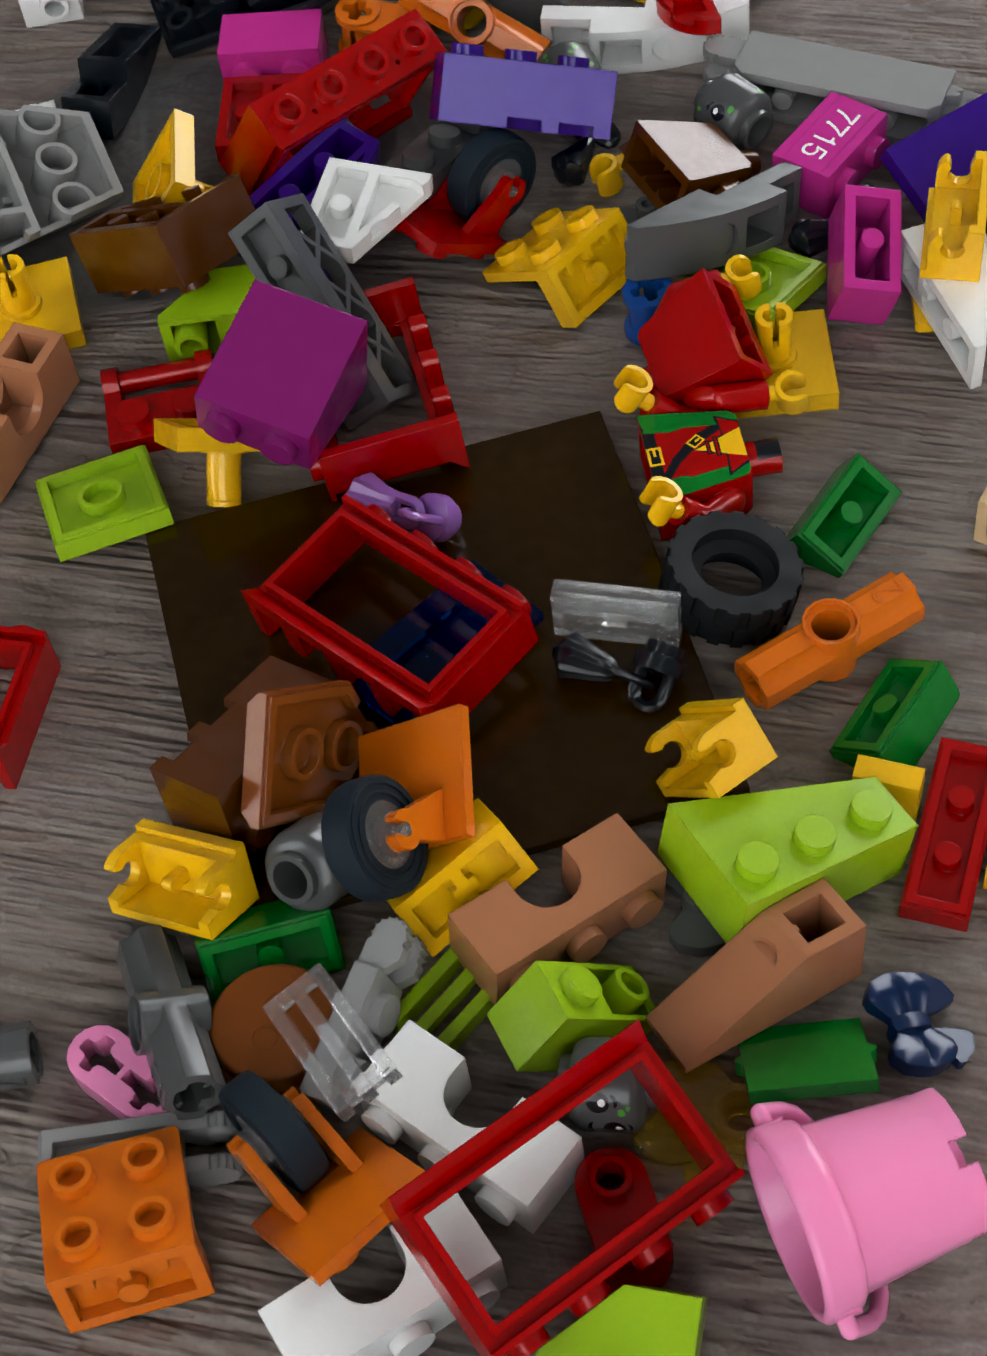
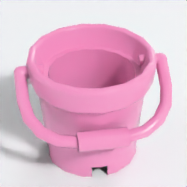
[745,1088,987,1341]

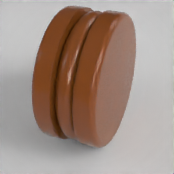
[209,964,336,1097]

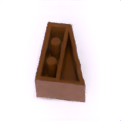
[69,173,255,297]
[149,655,333,861]

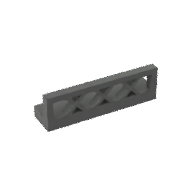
[228,193,419,431]

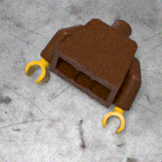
[589,120,761,209]

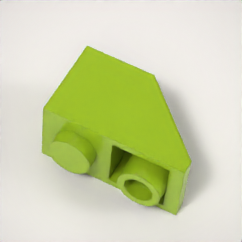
[158,264,255,362]
[486,960,656,1072]
[534,1283,708,1356]

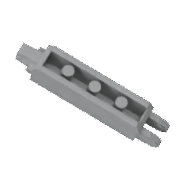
[703,30,981,145]

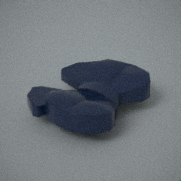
[862,971,975,1078]

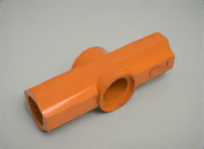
[397,0,553,59]
[735,572,925,710]

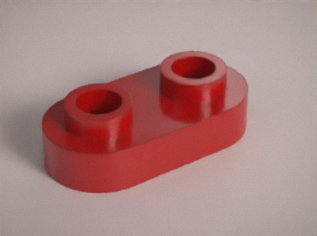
[574,1147,674,1291]

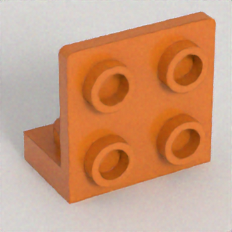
[36,1126,216,1334]

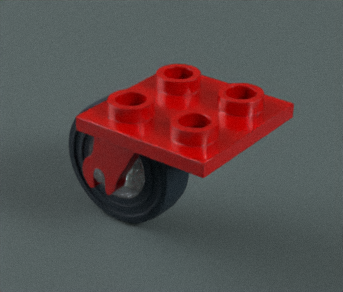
[393,128,536,259]

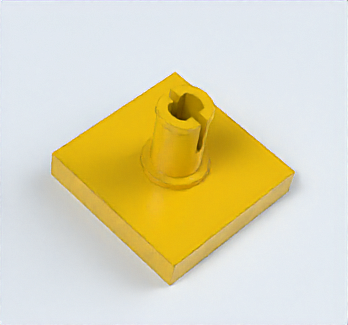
[132,108,213,204]
[0,254,87,350]
[734,302,839,419]
[154,418,260,507]

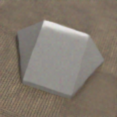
[0,104,124,256]

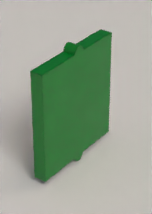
[735,1018,880,1105]

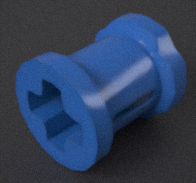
[622,278,672,346]

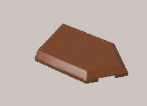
[241,680,378,830]

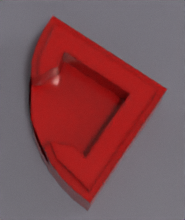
[656,0,722,35]

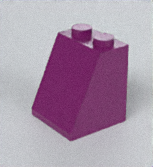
[194,279,368,469]

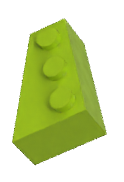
[657,777,918,944]

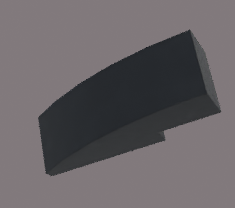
[61,23,162,140]

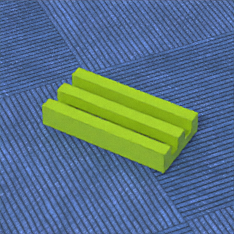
[394,948,494,1051]

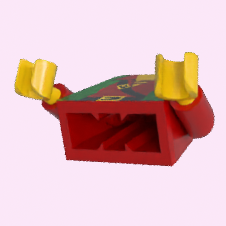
[637,254,810,415]
[614,364,783,540]

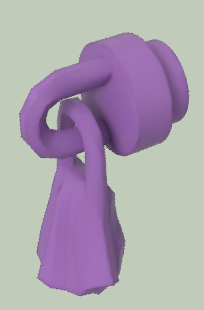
[345,472,462,543]

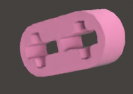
[66,1025,171,1119]

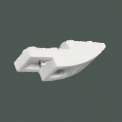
[540,0,750,74]

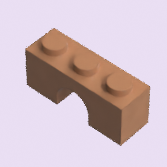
[0,322,80,504]
[448,813,667,1005]

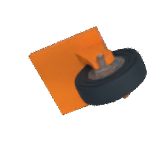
[321,704,475,902]
[218,1070,425,1286]

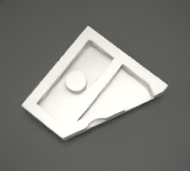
[300,157,434,264]

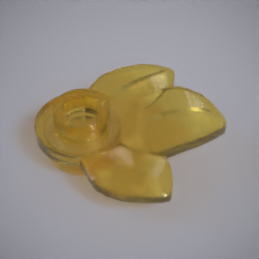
[632,1060,755,1186]

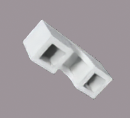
[355,1020,585,1234]
[258,1193,508,1356]

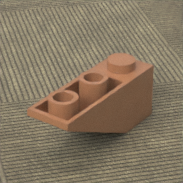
[646,877,866,1074]

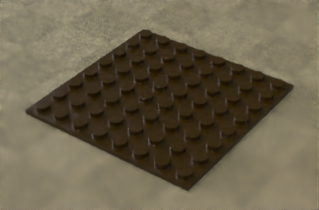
[145,411,750,910]

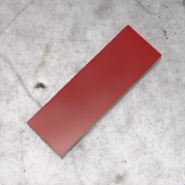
[898,737,987,932]

